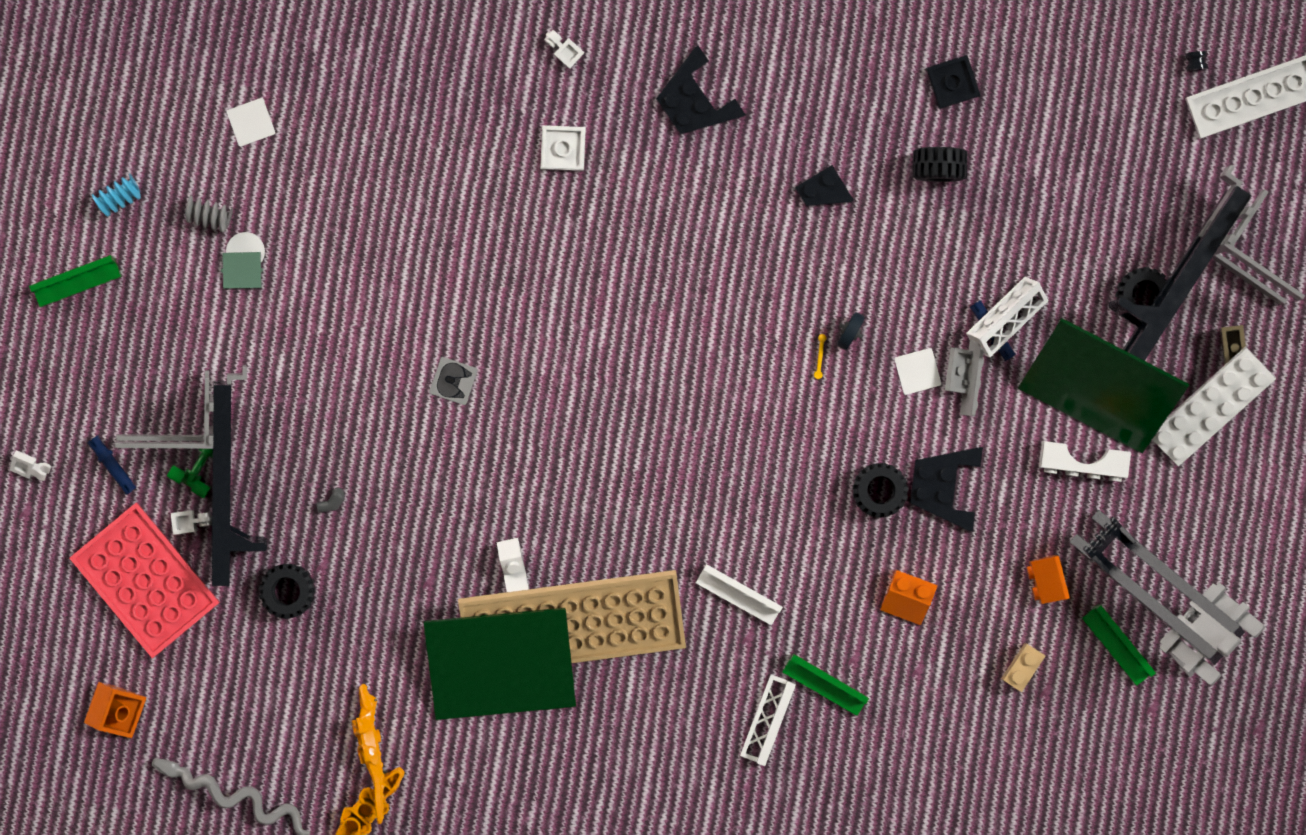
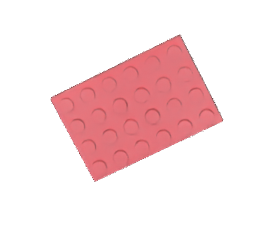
[69,502,220,658]

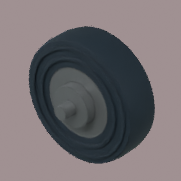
[837,312,865,350]

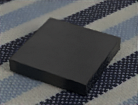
[926,55,981,110]

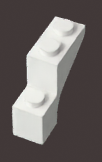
[497,538,530,592]

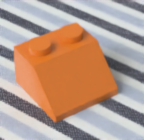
[1026,555,1070,604]
[880,570,938,625]
[84,682,147,738]

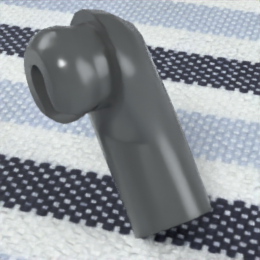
[317,488,345,513]

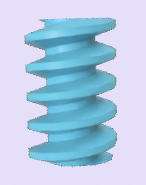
[92,173,141,217]

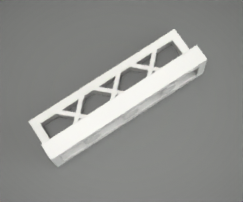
[966,277,1048,357]
[696,564,783,625]
[740,674,796,766]

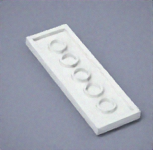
[1185,55,1306,139]
[1152,346,1276,466]

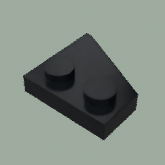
[795,165,854,206]

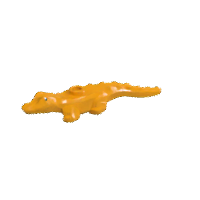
[352,684,385,824]
[335,767,405,835]

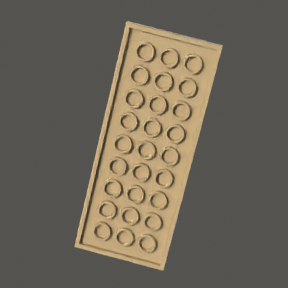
[458,570,686,663]

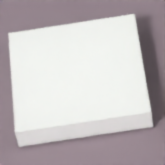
[540,125,586,171]

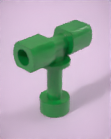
[167,448,213,499]

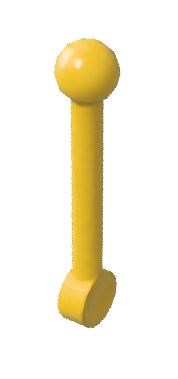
[814,334,827,379]

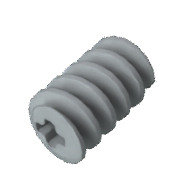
[185,195,233,233]

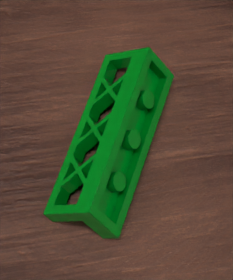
[29,255,122,308]
[1081,604,1156,686]
[782,653,869,716]

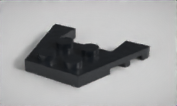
[656,45,746,135]
[910,447,983,532]

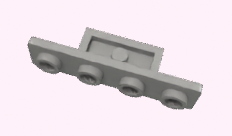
[945,340,984,416]

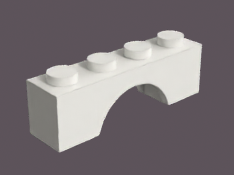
[1039,441,1131,482]

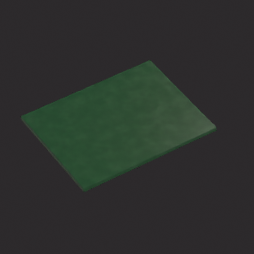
[1017,318,1189,454]
[423,608,576,720]

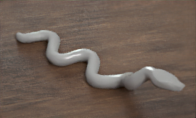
[152,758,311,835]

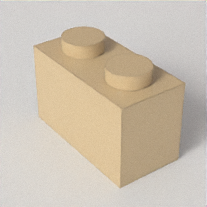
[1001,643,1045,692]

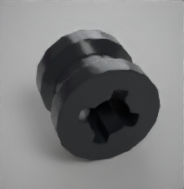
[1185,51,1209,71]

